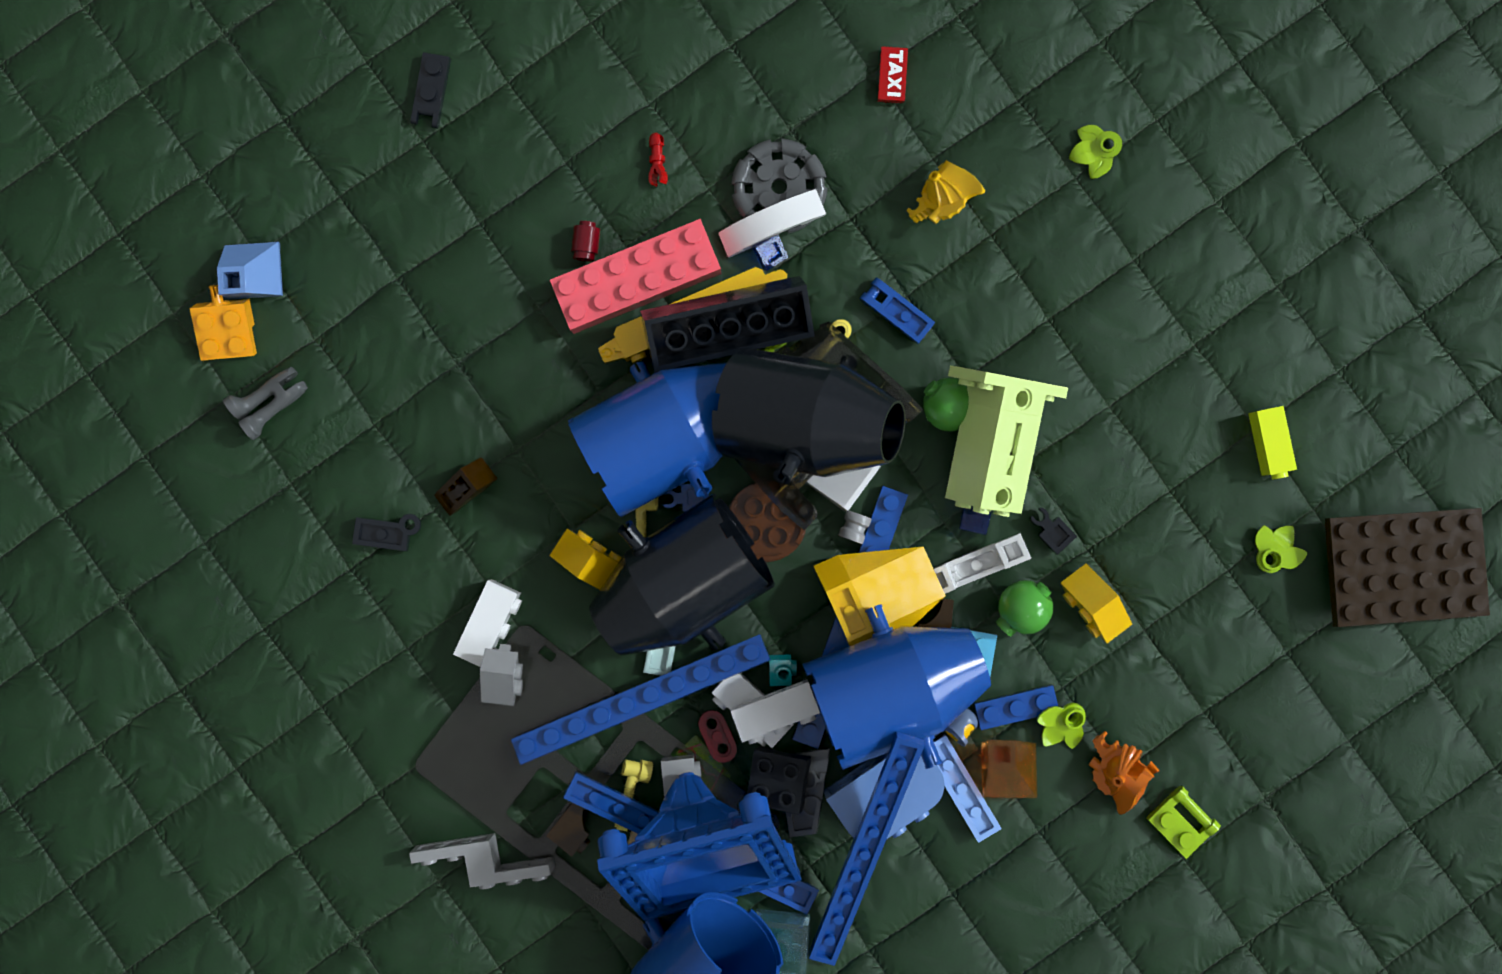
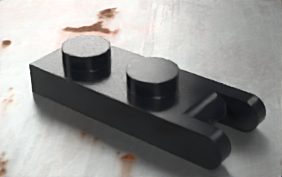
[411,52,451,129]

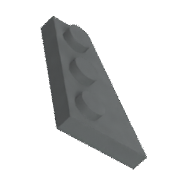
[786,748,830,837]

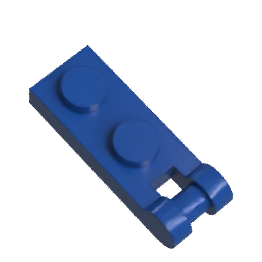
[859,277,935,344]

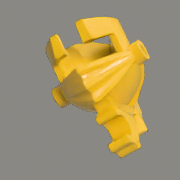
[907,160,985,224]

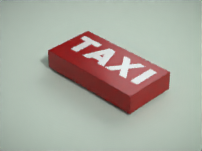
[878,47,908,103]

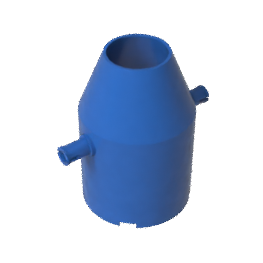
[568,362,726,517]
[802,604,991,770]
[631,892,783,974]

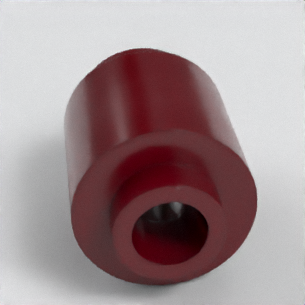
[571,221,600,262]

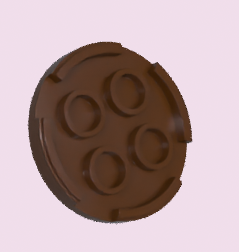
[729,481,807,562]

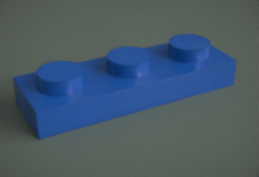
[973,684,1058,730]

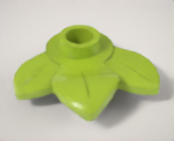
[1069,125,1122,179]
[1255,525,1307,573]
[1037,703,1086,749]

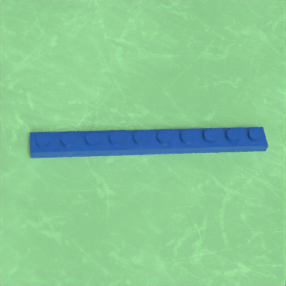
[792,486,908,749]
[511,635,771,765]
[809,732,925,966]
[563,771,819,914]

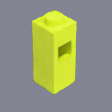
[1248,406,1297,480]

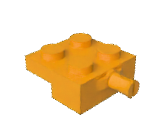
[190,285,257,361]

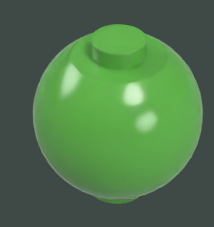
[923,377,969,432]
[996,580,1053,637]

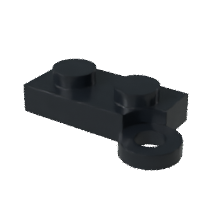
[352,514,421,551]

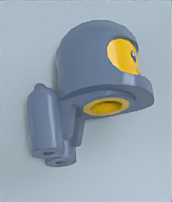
[935,709,978,747]

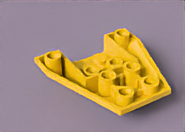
[813,546,945,646]

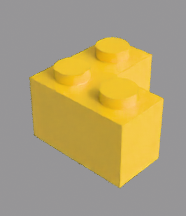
[549,528,622,590]
[1061,564,1132,644]

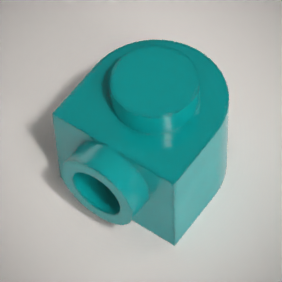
[769,654,797,686]

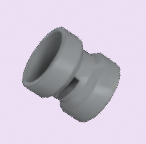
[838,510,872,544]

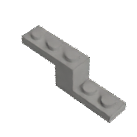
[409,833,555,889]

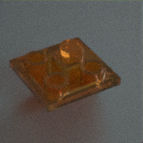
[981,740,1037,799]

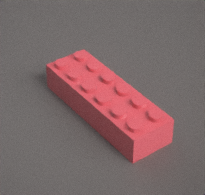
[550,219,721,334]

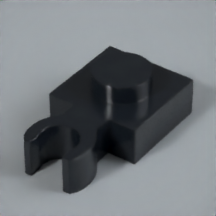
[1029,508,1077,555]

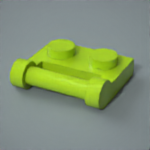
[1146,786,1221,859]

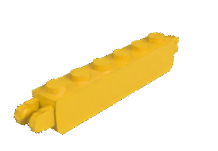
[598,267,788,364]

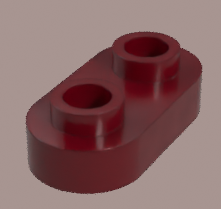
[698,710,737,763]

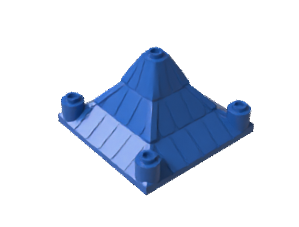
[597,772,801,920]

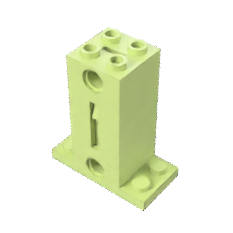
[945,365,1068,517]

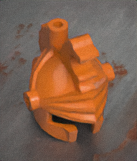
[1089,731,1159,815]

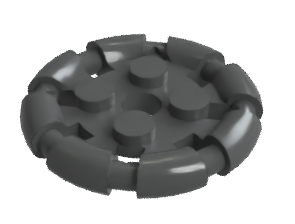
[731,138,828,235]

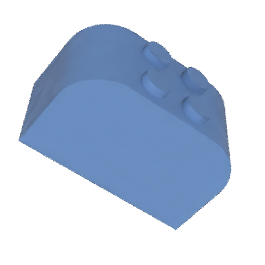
[824,753,944,839]

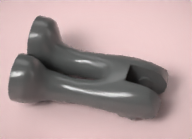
[223,367,308,441]

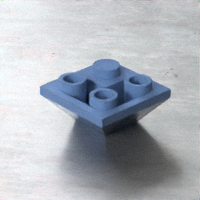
[217,242,283,299]

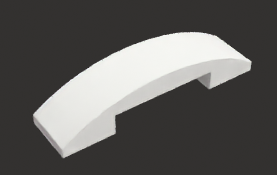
[718,189,827,258]
[933,533,1031,593]

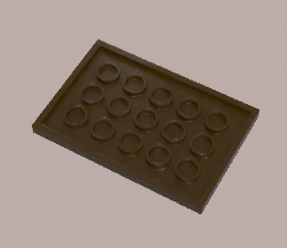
[1325,508,1490,627]

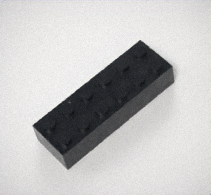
[640,276,815,372]

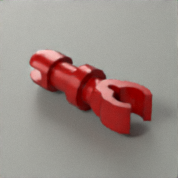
[649,133,668,187]

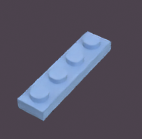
[930,734,1001,843]

